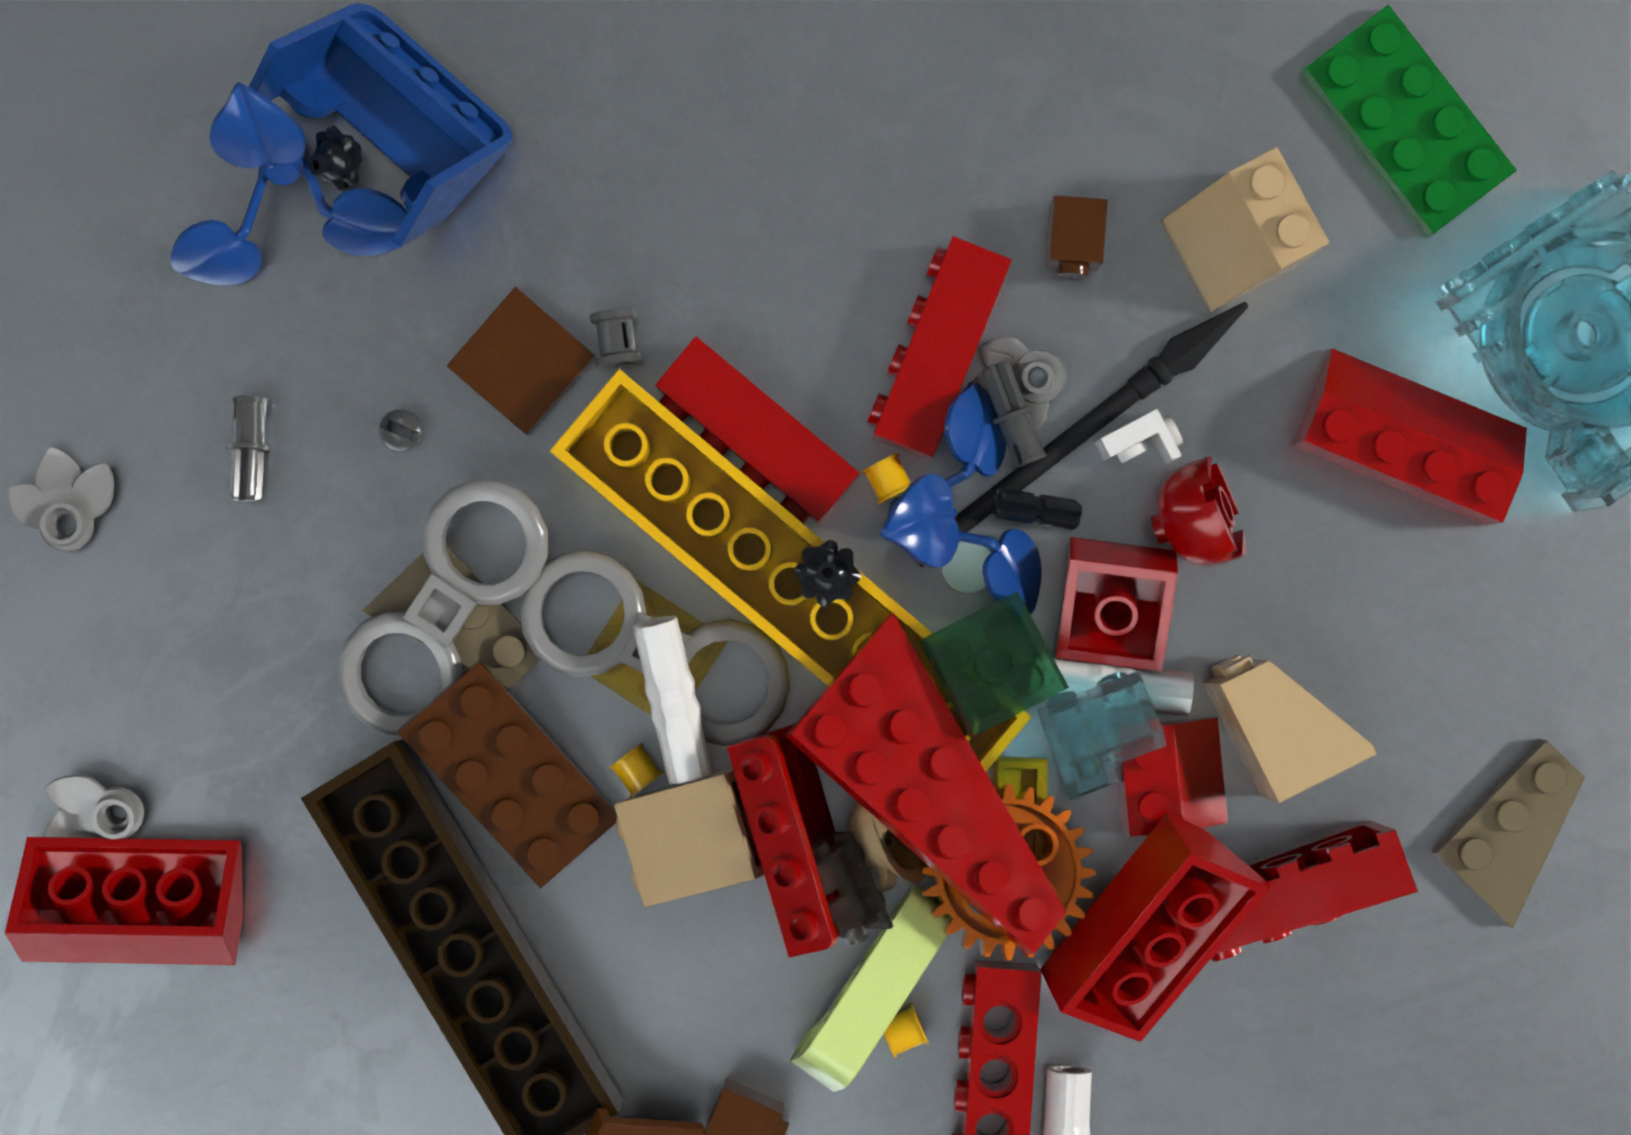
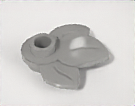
[971,336,1066,432]
[8,447,114,551]
[43,775,144,839]

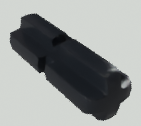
[991,488,1082,530]

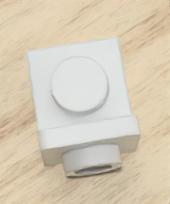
[1094,409,1183,464]

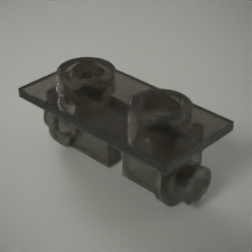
[810,831,894,945]

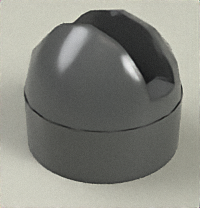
[379,409,424,453]

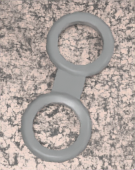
[338,480,548,735]
[519,550,790,746]

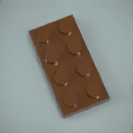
[398,659,617,889]

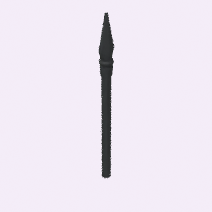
[916,302,1248,568]

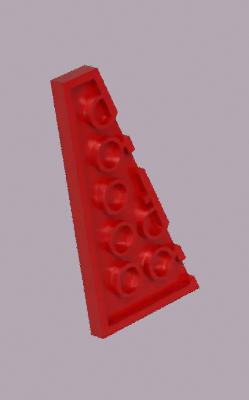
[785,613,1067,955]

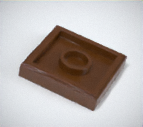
[447,287,596,436]

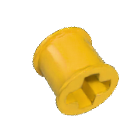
[861,452,911,505]
[609,742,664,798]
[884,1004,929,1059]

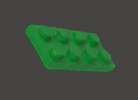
[1301,4,1517,237]

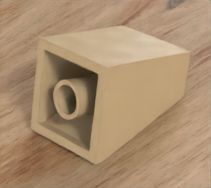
[1161,147,1330,313]
[1202,655,1377,803]
[614,767,764,907]

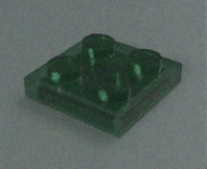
[920,591,1069,739]

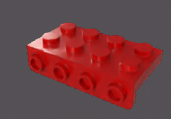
[726,722,863,958]

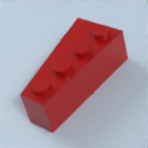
[1211,820,1418,962]

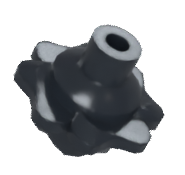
[308,125,363,191]
[794,540,861,607]

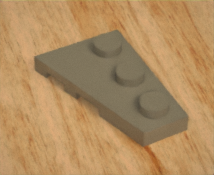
[362,544,541,689]
[1431,739,1585,928]

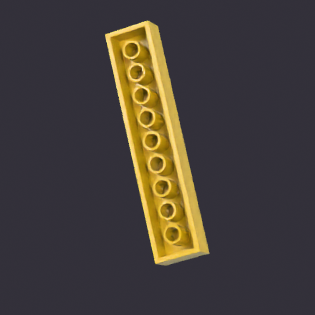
[550,369,1032,772]

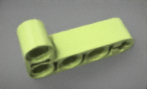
[790,885,951,1092]

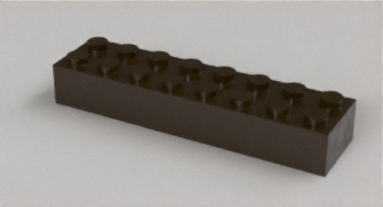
[301,739,624,1135]

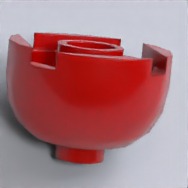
[1151,456,1247,566]

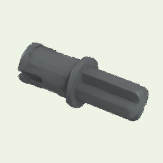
[982,361,1047,468]
[226,395,270,503]

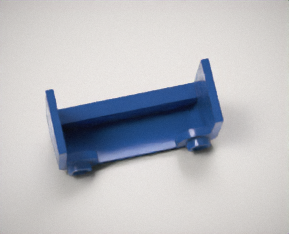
[248,3,512,248]

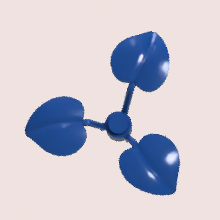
[170,82,408,286]
[880,381,1042,619]

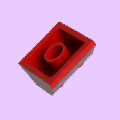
[1056,537,1178,672]
[1112,717,1228,837]

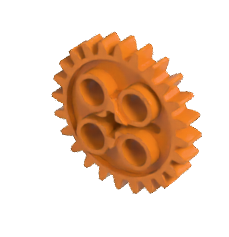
[920,784,1096,960]

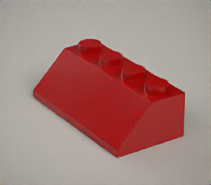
[1291,348,1527,525]
[1040,813,1271,1042]
[5,837,243,965]

